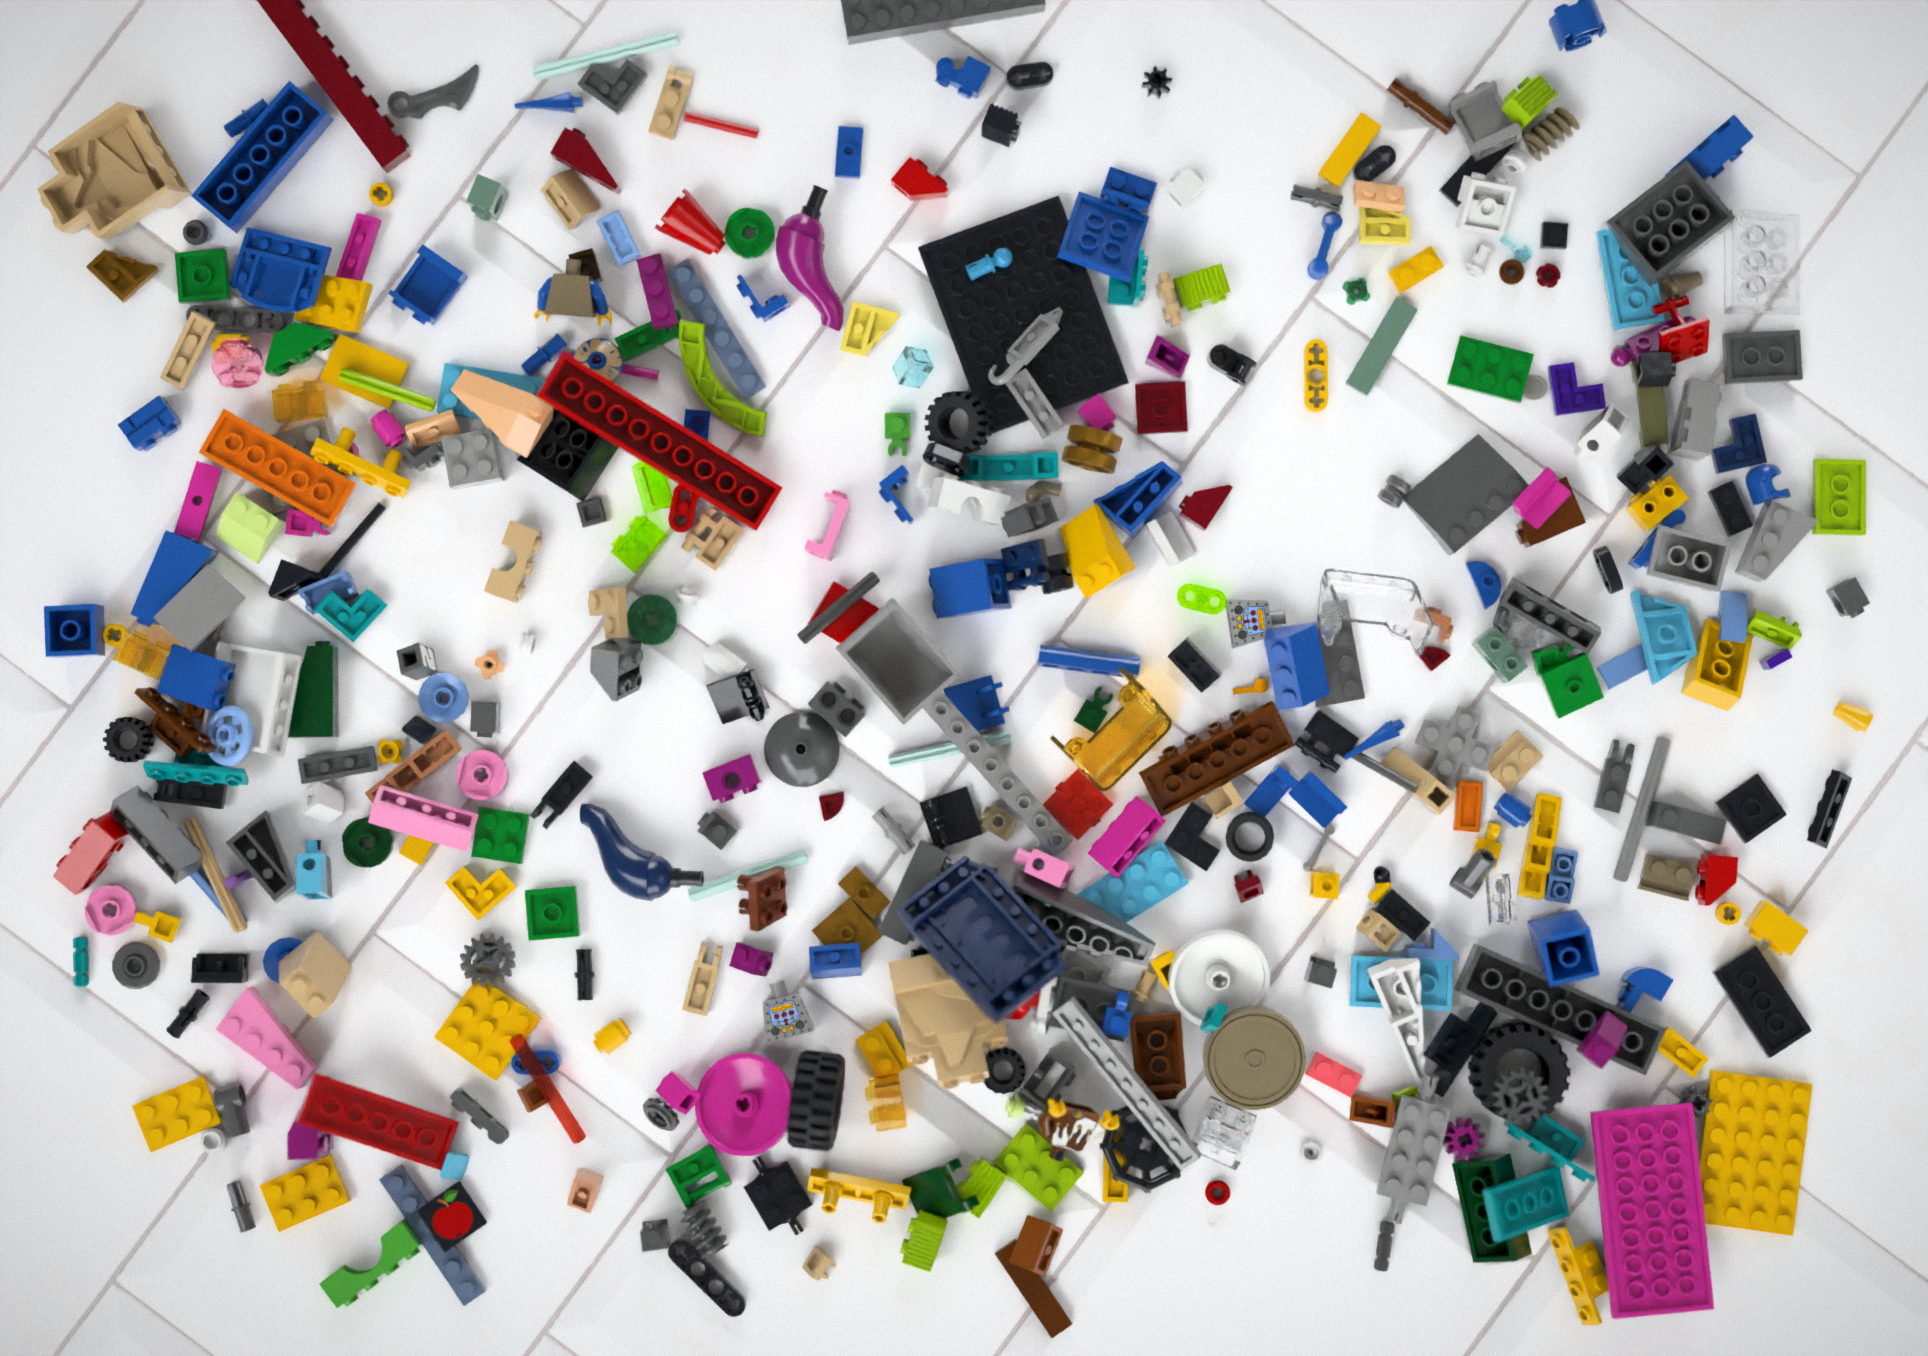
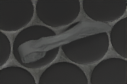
[387,64,479,119]

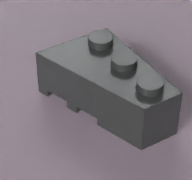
[225,810,296,903]

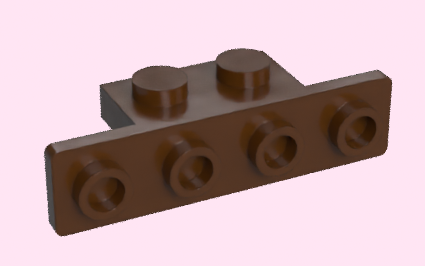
[134,687,217,758]

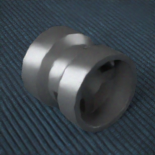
[1377,474,1411,509]

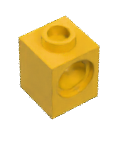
[1309,871,1340,899]

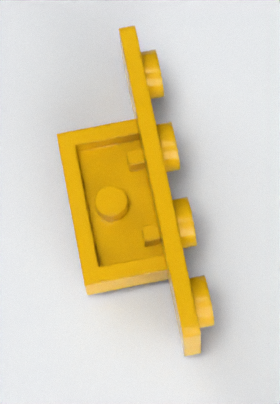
[1547,1227,1608,1326]

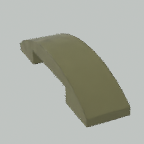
[1630,358,1668,455]

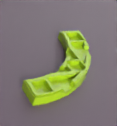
[679,319,768,437]

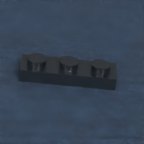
[1807,769,1852,849]

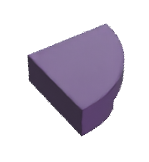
[224,869,254,889]

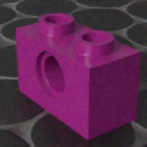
[702,754,762,804]

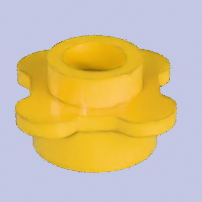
[377,739,403,764]

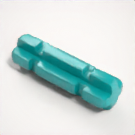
[73,937,89,987]

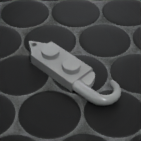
[988,307,1063,385]

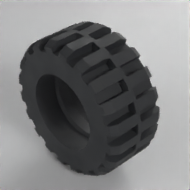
[1467,1022,1571,1123]
[787,1050,845,1152]

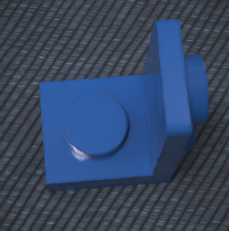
[736,274,790,322]
[878,464,914,525]
[1244,765,1299,817]

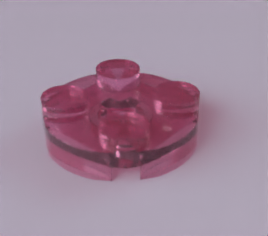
[211,339,264,388]

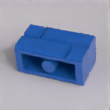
[118,395,182,451]

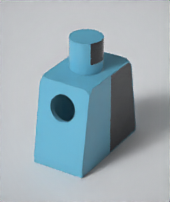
[296,840,333,900]

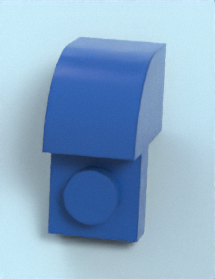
[1616,967,1674,1013]

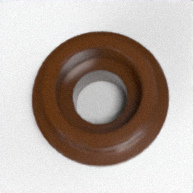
[1499,259,1524,285]

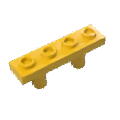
[310,427,411,498]
[807,1167,911,1224]

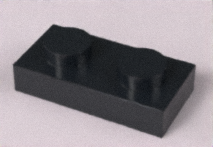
[1707,480,1753,537]
[1375,889,1431,942]

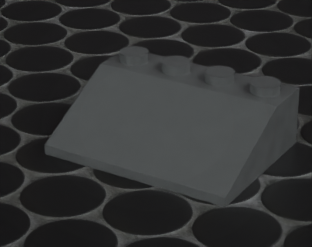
[1606,160,1736,287]
[1402,434,1529,556]

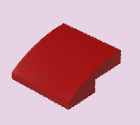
[807,581,880,643]

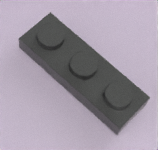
[297,746,378,784]

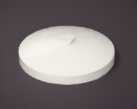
[1168,930,1270,1025]

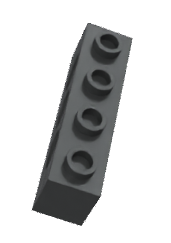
[1499,577,1602,654]

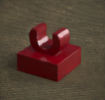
[1234,870,1264,903]

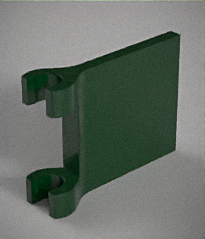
[902,1158,980,1219]

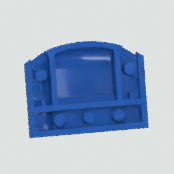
[230,227,332,312]

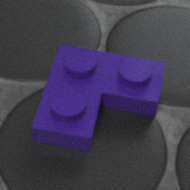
[1547,362,1606,416]

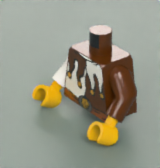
[1037,1097,1119,1162]

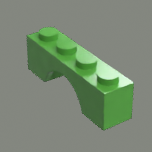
[319,1219,422,1308]

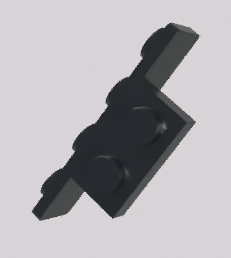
[1423,1002,1497,1098]

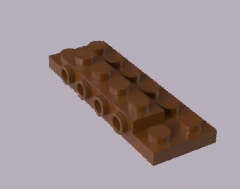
[1138,701,1295,817]

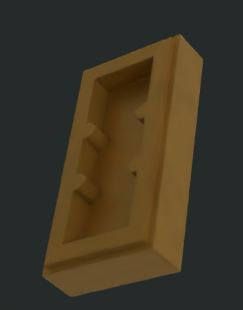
[838,866,891,920]

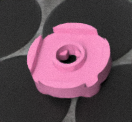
[456,750,508,800]
[85,885,138,936]

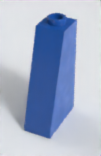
[130,530,219,627]

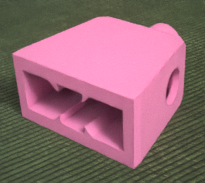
[1014,848,1075,889]

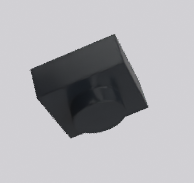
[1540,222,1568,250]

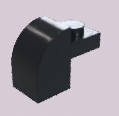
[1616,443,1674,495]

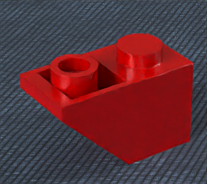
[891,157,949,201]
[1695,854,1738,906]

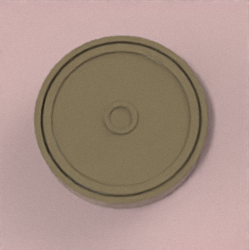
[1202,1006,1306,1110]

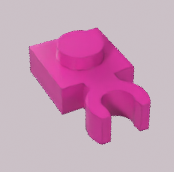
[285,509,331,537]

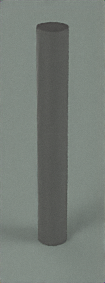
[1352,748,1419,794]

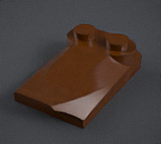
[1129,1011,1187,1100]

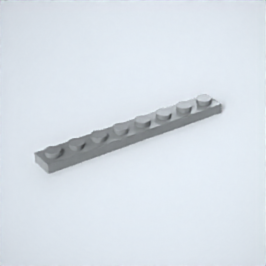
[1052,996,1202,1171]

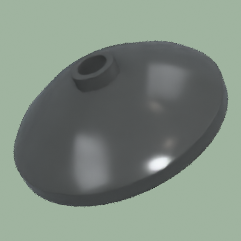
[764,712,840,787]

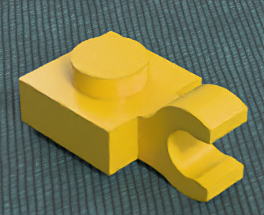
[1470,822,1503,869]
[133,910,182,943]

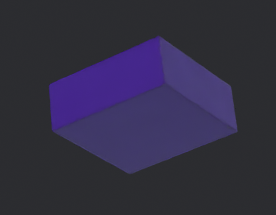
[1759,648,1793,670]

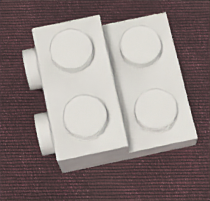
[1455,172,1517,236]

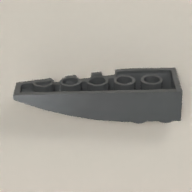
[1012,870,1156,966]

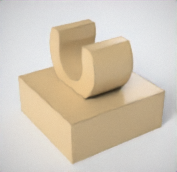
[802,1246,837,1281]

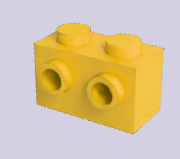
[1625,475,1689,532]
[1743,900,1809,956]

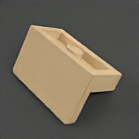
[540,169,600,230]

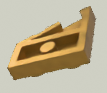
[86,249,159,303]

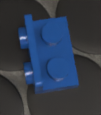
[1100,166,1157,213]

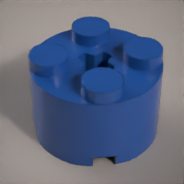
[1548,0,1607,52]

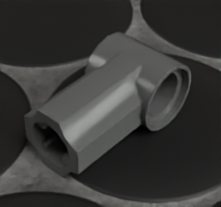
[1449,848,1497,899]
[214,1084,250,1138]

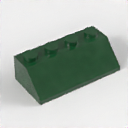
[1452,1153,1532,1263]

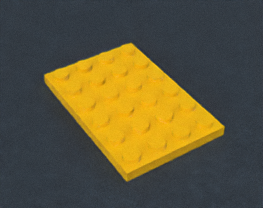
[1698,1069,1813,1236]

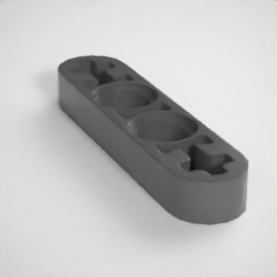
[186,305,287,334]

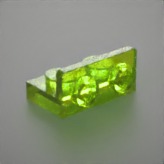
[610,515,669,573]

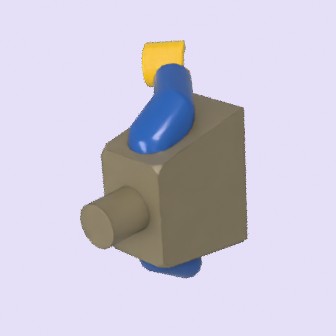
[534,259,613,326]

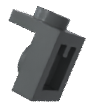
[697,811,738,850]

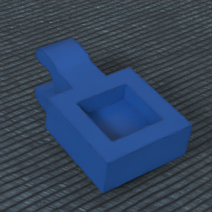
[1101,990,1132,1038]

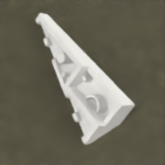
[1366,958,1425,1088]

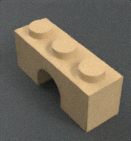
[484,520,544,603]

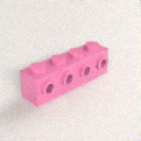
[368,785,479,852]

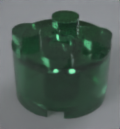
[627,594,680,646]

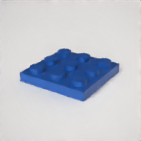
[1057,191,1150,282]

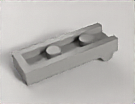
[1005,368,1064,439]

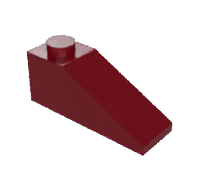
[550,127,621,195]

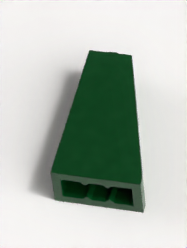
[288,641,338,738]

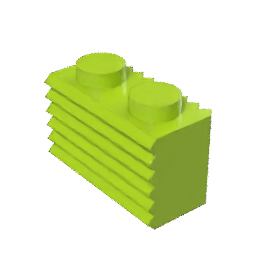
[1501,74,1558,129]
[1173,263,1231,312]
[956,1157,1008,1219]
[899,1210,948,1273]

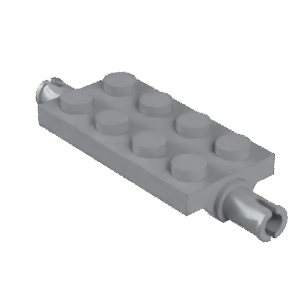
[1376,1073,1452,1224]

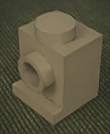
[979,804,1019,842]

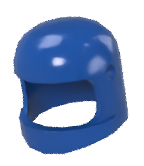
[1745,464,1791,506]

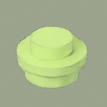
[1005,1093,1025,1119]

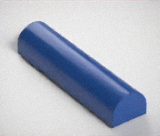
[1037,644,1141,679]

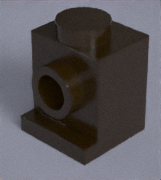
[568,248,603,283]

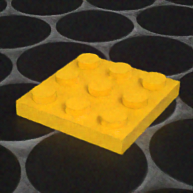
[434,982,541,1081]

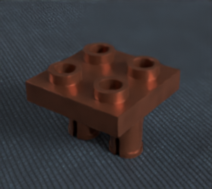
[737,866,788,932]

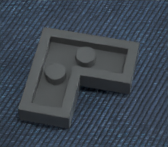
[577,59,648,116]

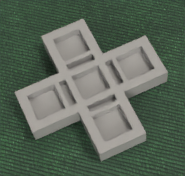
[1415,705,1495,785]

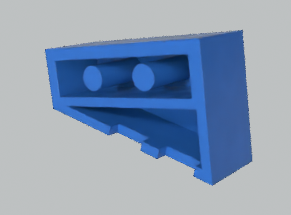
[1665,114,1754,180]
[1093,461,1183,539]

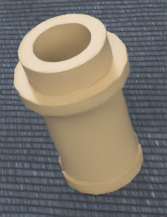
[1131,969,1157,1003]

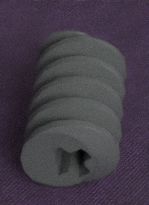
[680,1199,729,1259]

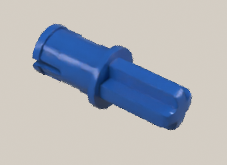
[223,98,268,138]
[521,333,567,376]

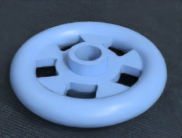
[205,706,253,766]

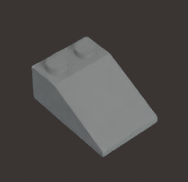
[1646,525,1732,592]

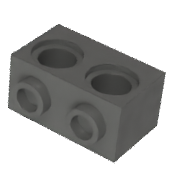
[807,681,866,738]

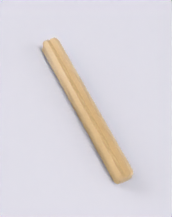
[183,818,247,933]

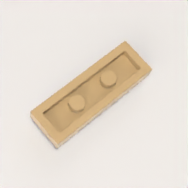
[159,311,217,390]

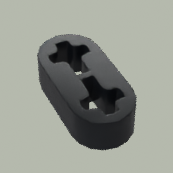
[1006,62,1054,91]
[1353,145,1396,182]
[922,443,972,476]
[1593,546,1623,594]

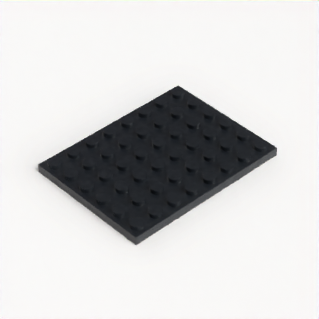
[918,195,1129,434]

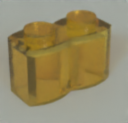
[271,381,328,423]
[113,630,172,680]
[865,1073,907,1132]

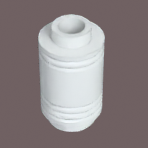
[702,643,748,678]

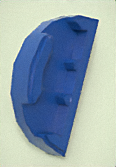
[1465,561,1501,609]

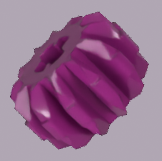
[1443,1117,1485,1161]

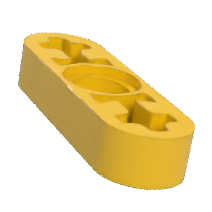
[1304,339,1328,413]

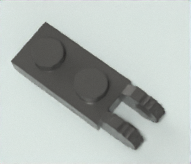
[1593,739,1635,813]
[449,1087,509,1145]

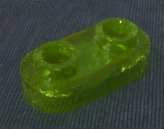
[1176,584,1227,615]

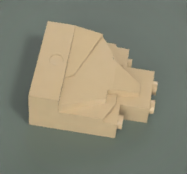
[37,102,192,239]
[888,954,1009,1089]

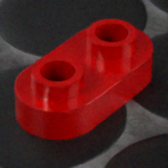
[668,485,698,533]

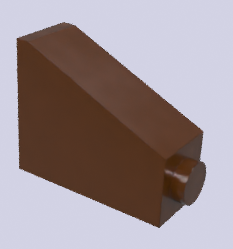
[1515,477,1586,548]

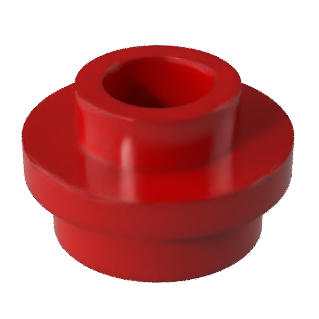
[1205,1179,1230,1206]

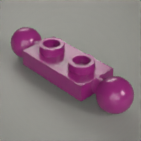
[1610,316,1697,367]

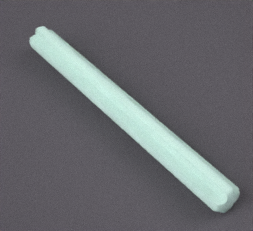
[532,31,679,81]

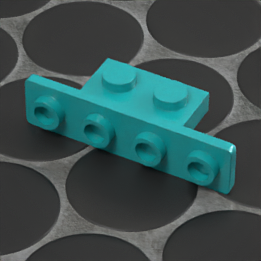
[143,749,249,786]
[1503,1114,1596,1182]

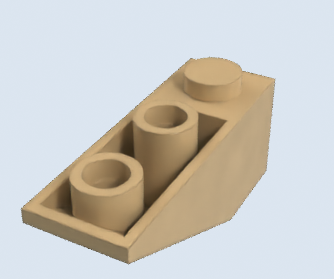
[1380,746,1456,815]

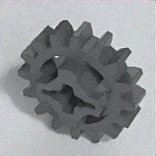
[460,933,516,989]
[1491,1067,1549,1124]

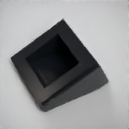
[402,715,436,744]

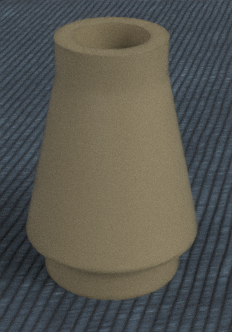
[1663,271,1703,299]

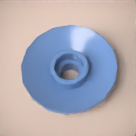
[418,673,469,723]

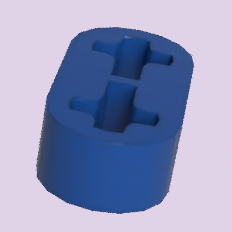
[511,1050,561,1075]

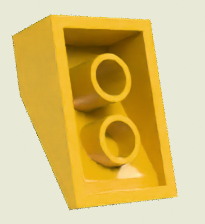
[1060,503,1136,599]
[1681,618,1753,711]

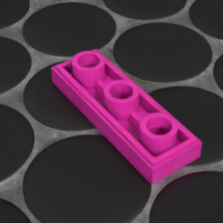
[174,461,223,541]

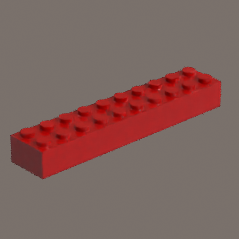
[535,352,783,531]

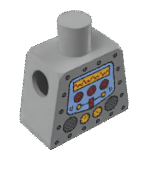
[1225,599,1286,649]
[763,980,815,1044]

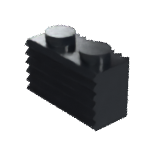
[981,103,1022,147]

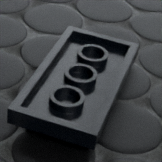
[1711,945,1812,1058]

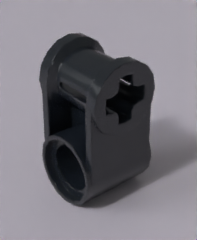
[1206,344,1257,386]

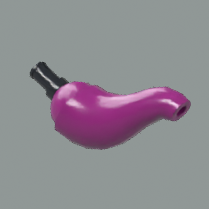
[776,185,844,332]

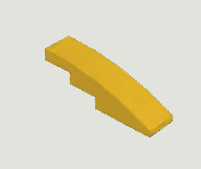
[1516,792,1562,901]

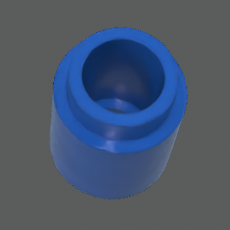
[1493,792,1532,828]

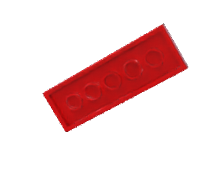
[296,1072,459,1170]

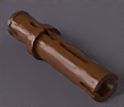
[1386,78,1456,135]

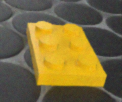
[294,275,373,333]
[132,1075,223,1152]
[259,1154,351,1232]

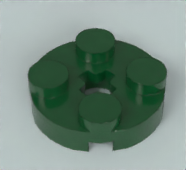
[342,817,395,868]

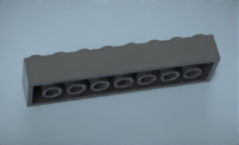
[841,0,1046,45]
[1453,943,1666,1076]

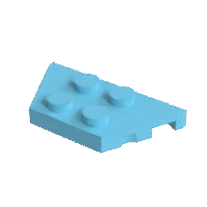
[1630,590,1698,685]

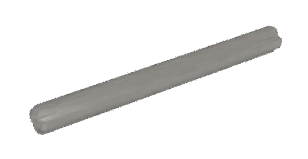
[1613,737,1671,882]

